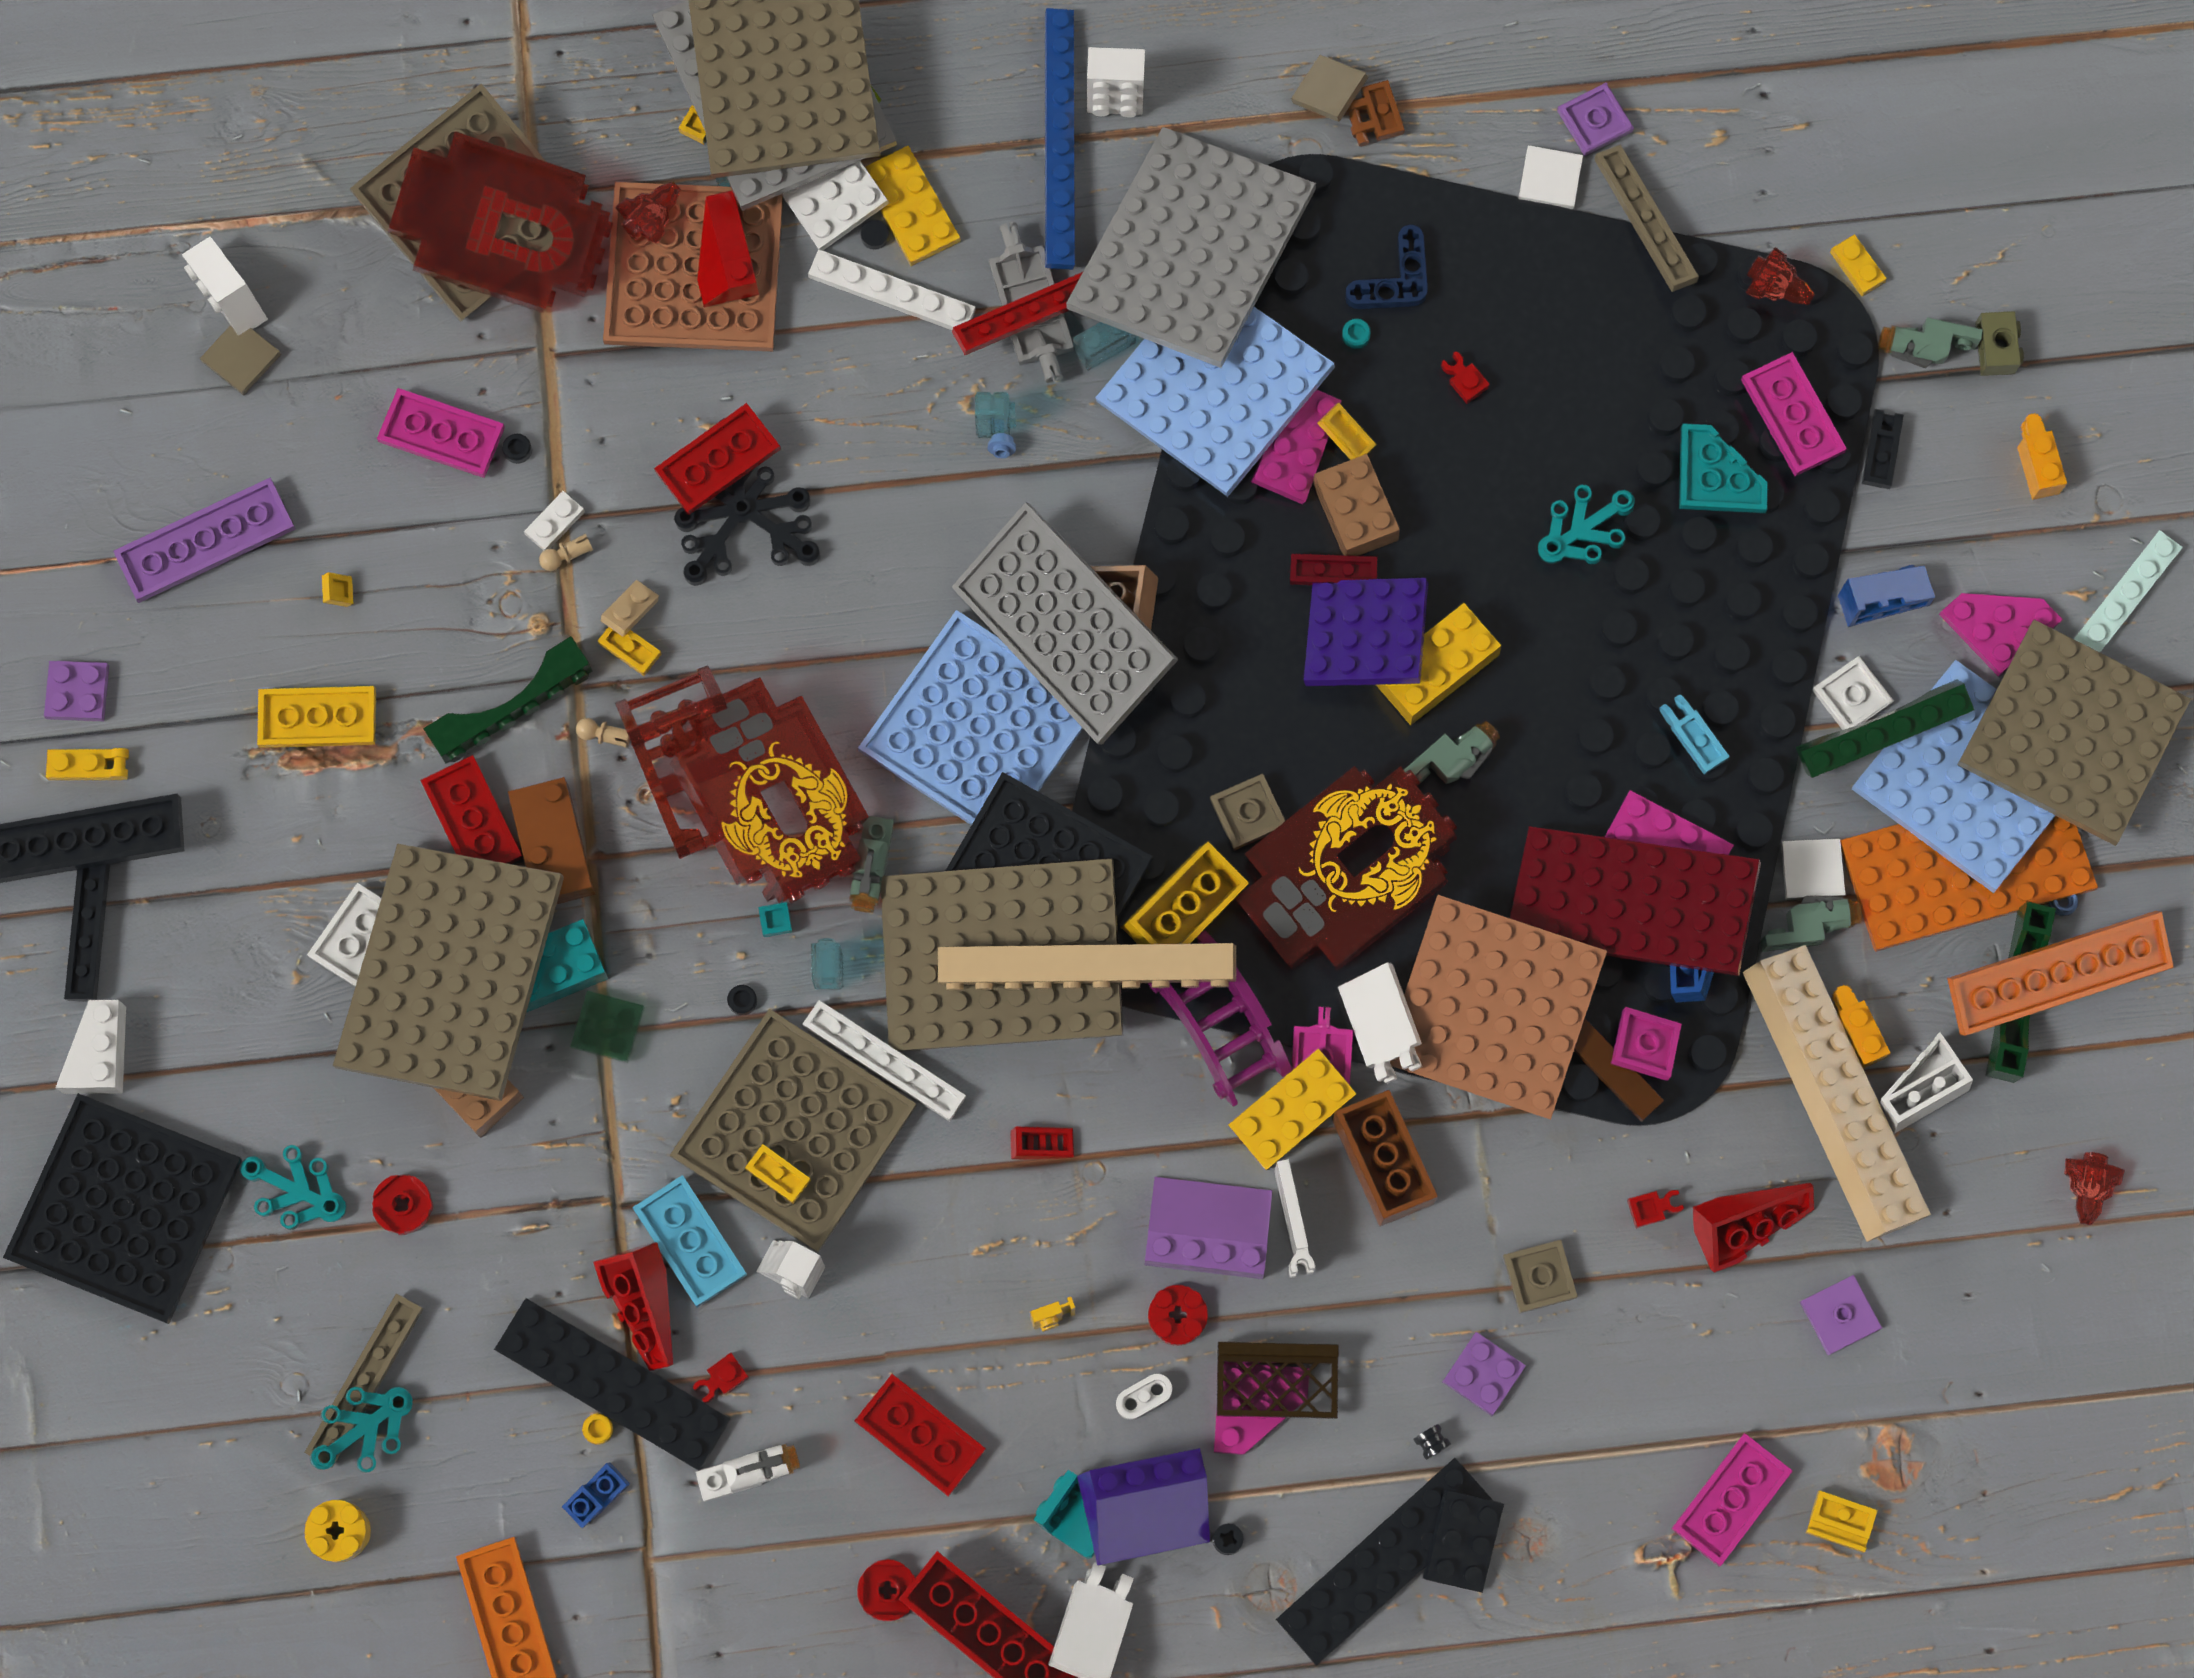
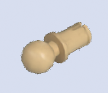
[539,533,593,571]
[576,718,632,748]

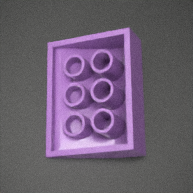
[1144,1177,1272,1279]

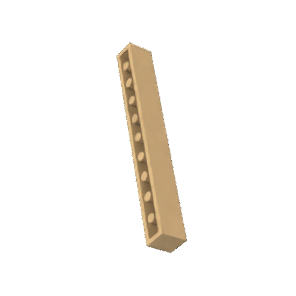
[938,943,1236,990]

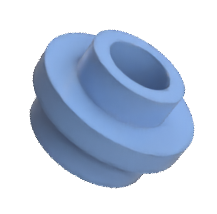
[987,433,1016,458]
[2048,894,2078,916]

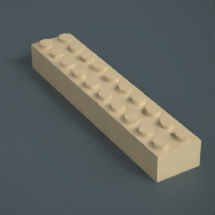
[1743,945,1931,1242]

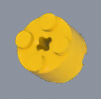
[304,1500,371,1562]

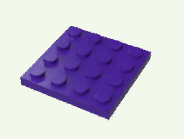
[1304,578,1428,686]

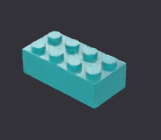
[526,919,608,1013]

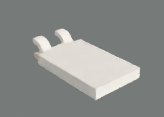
[1338,962,1423,1084]
[1274,1159,1315,1278]
[1048,1562,1134,1678]

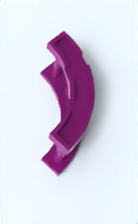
[1149,930,1292,1107]

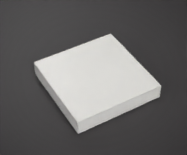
[1518,145,1583,209]
[1812,656,1894,730]
[1781,839,1845,900]

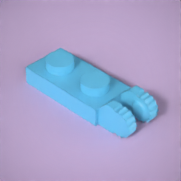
[1660,694,1730,775]

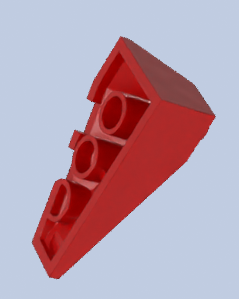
[697,190,759,307]
[1693,1183,1814,1273]
[593,1242,673,1371]

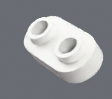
[1116,1374,1172,1420]

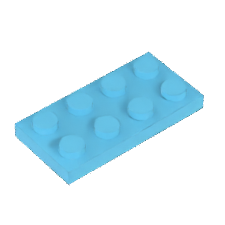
[632,1175,747,1308]

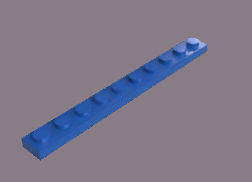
[1045,8,1075,270]

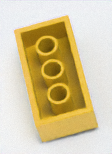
[1376,603,1502,725]
[1121,842,1249,944]

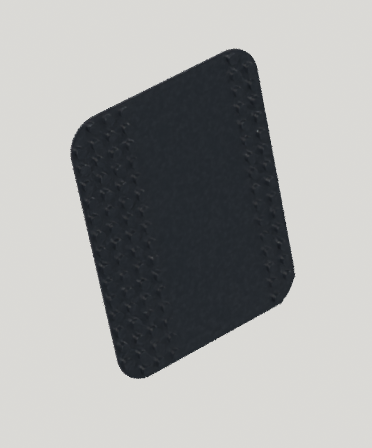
[1072,154,1879,1126]

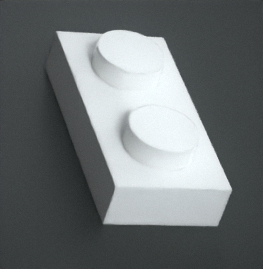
[524,491,585,551]

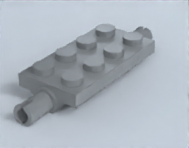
[989,221,1074,383]

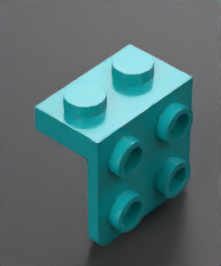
[1033,1470,1095,1559]

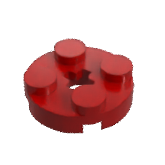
[372,1175,433,1235]
[1148,1285,1208,1346]
[857,1559,915,1622]

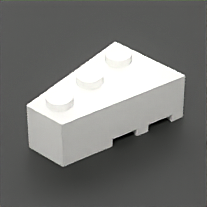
[182,237,268,336]
[55,1000,126,1094]
[1880,1032,1973,1134]
[756,1240,825,1300]

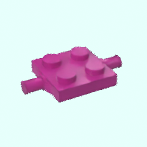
[1292,1007,1353,1085]

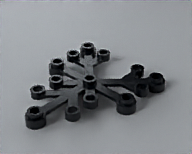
[674,418,820,586]

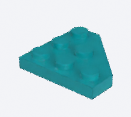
[1679,424,1767,513]

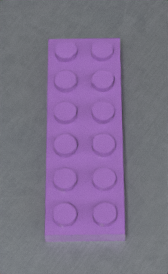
[113,478,296,603]

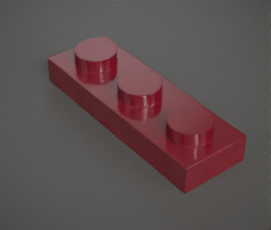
[1290,554,1377,585]

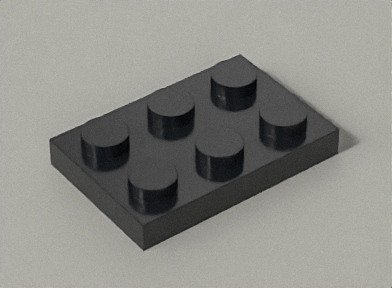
[1423,1489,1504,1593]

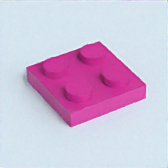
[1611,1007,1682,1081]

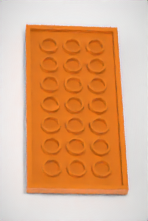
[1840,816,2098,952]

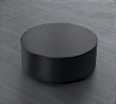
[861,220,889,250]
[502,433,532,464]
[727,985,757,1015]

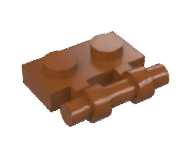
[1345,80,1405,147]

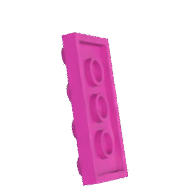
[1741,352,1847,476]
[377,388,505,478]
[1251,390,1342,504]
[1605,790,1734,855]
[1671,1433,1793,1567]

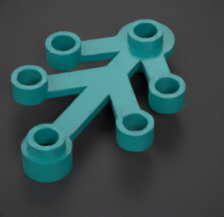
[1538,485,1635,564]
[240,1145,346,1230]
[310,1387,413,1473]

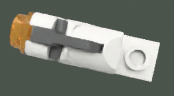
[695,1444,801,1502]

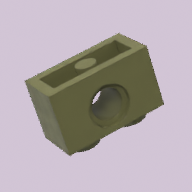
[1975,311,2024,376]

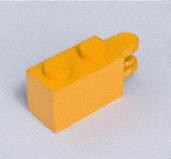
[2017,413,2067,500]
[1831,984,1891,1069]

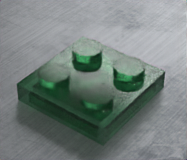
[570,990,645,1063]

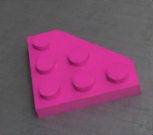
[1939,593,2063,677]
[1214,1362,1309,1455]

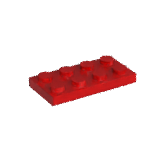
[654,403,781,515]
[420,755,523,864]
[854,1374,986,1497]

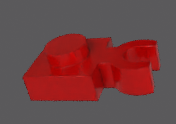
[1441,351,1490,404]
[1627,1190,1684,1229]
[693,1353,749,1403]

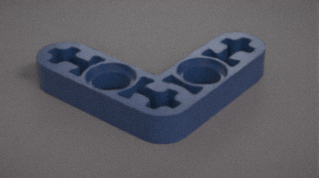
[1345,225,1427,309]

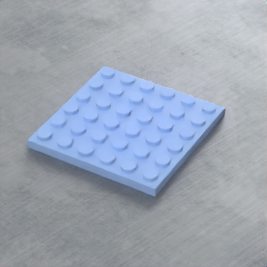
[1095,307,1335,497]
[858,610,1083,825]
[1852,660,2056,893]

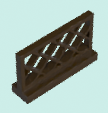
[1217,1342,1339,1419]

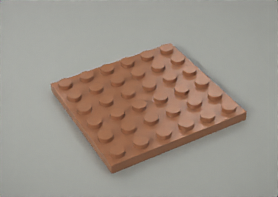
[603,182,783,352]
[1390,895,1607,1120]

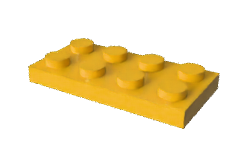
[865,145,961,266]
[257,686,376,748]
[1228,1048,1357,1170]

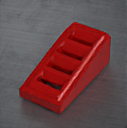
[1010,1126,1074,1160]

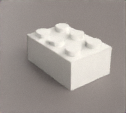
[1087,47,1145,118]

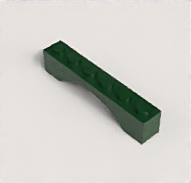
[423,636,593,764]
[1796,679,1975,778]
[1985,901,2056,1083]

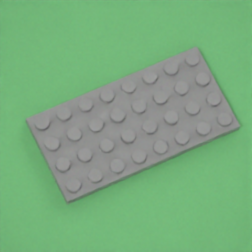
[952,502,1178,745]

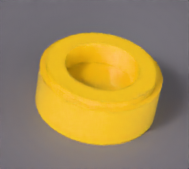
[582,1414,614,1445]

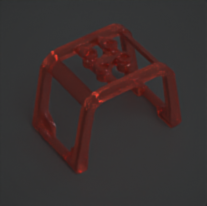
[615,665,772,859]

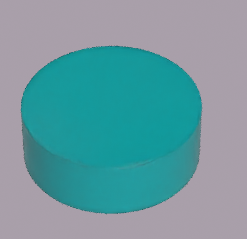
[1342,319,1371,349]

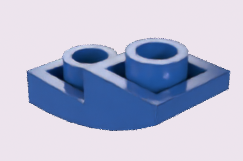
[562,1462,630,1528]

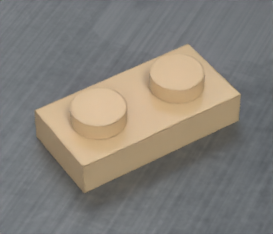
[600,580,659,637]

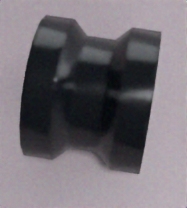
[1413,1424,1451,1460]
[1213,1523,1244,1555]

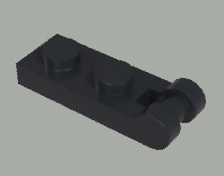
[1862,409,1904,490]

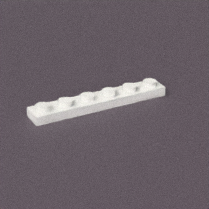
[808,249,976,330]
[803,1000,966,1122]

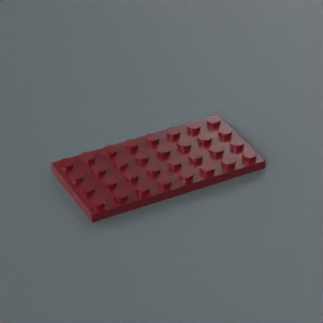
[1510,826,1761,976]

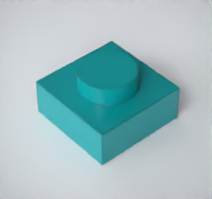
[758,902,792,937]

